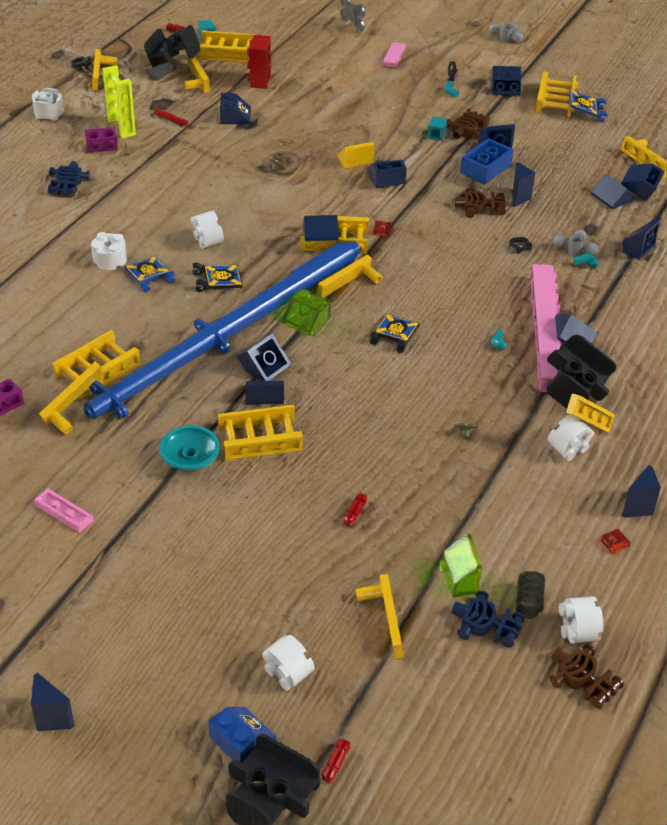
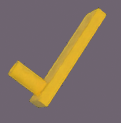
[92,49,118,91]
[184,55,210,93]
[621,136,667,179]
[316,255,383,299]
[39,362,103,435]
[566,394,615,433]
[355,574,404,659]

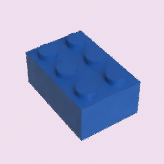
[460,138,514,184]

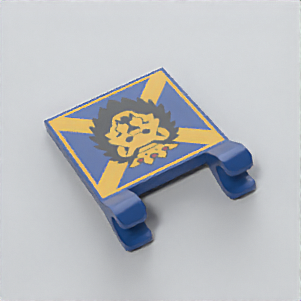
[569,89,608,122]
[124,256,175,292]

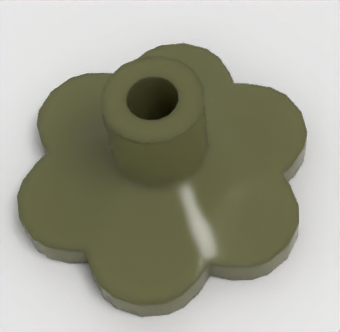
[270,157,286,172]
[454,423,478,437]

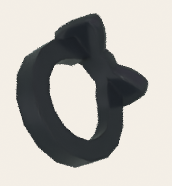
[71,56,92,69]
[447,61,458,82]
[509,237,532,254]

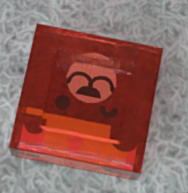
[373,221,392,237]
[600,529,631,554]

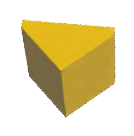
[337,142,375,169]

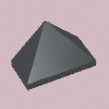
[147,61,176,81]

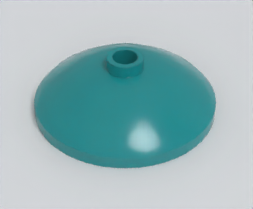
[160,425,220,471]

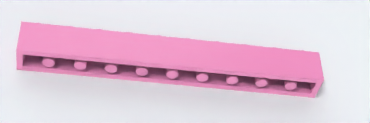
[531,264,563,392]

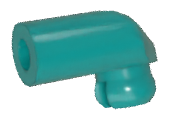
[444,81,459,98]
[573,253,599,268]
[491,329,507,351]

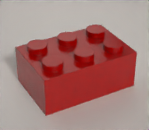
[247,35,271,89]

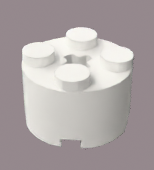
[32,88,64,121]
[190,210,224,249]
[91,232,127,270]
[548,415,595,461]
[559,596,603,644]
[262,634,315,691]

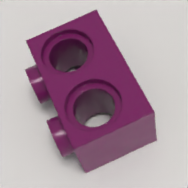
[85,127,118,153]
[0,378,24,416]

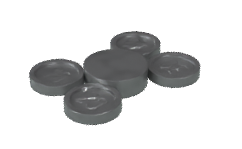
[340,0,365,32]

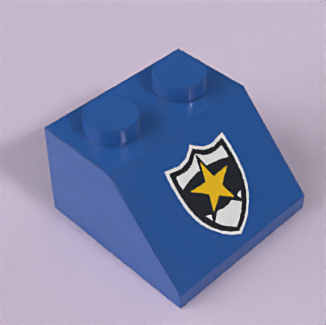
[208,707,277,763]

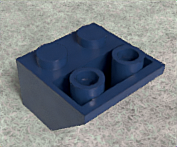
[490,66,521,95]
[367,159,407,188]
[621,163,665,201]

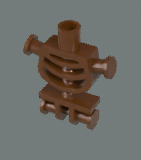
[446,109,490,139]
[455,187,506,218]
[550,644,625,709]

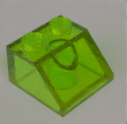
[281,288,331,336]
[440,534,482,598]

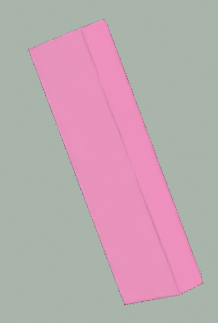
[383,42,406,68]
[33,489,94,533]

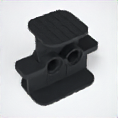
[144,25,200,67]
[546,334,617,409]
[226,733,320,825]

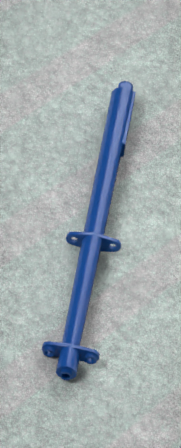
[83,242,360,419]

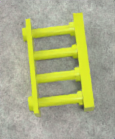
[102,65,136,138]

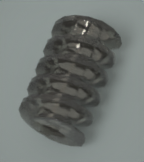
[516,571,546,619]

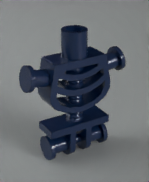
[48,161,90,196]
[451,590,525,647]

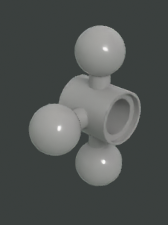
[489,22,523,42]
[553,229,599,256]

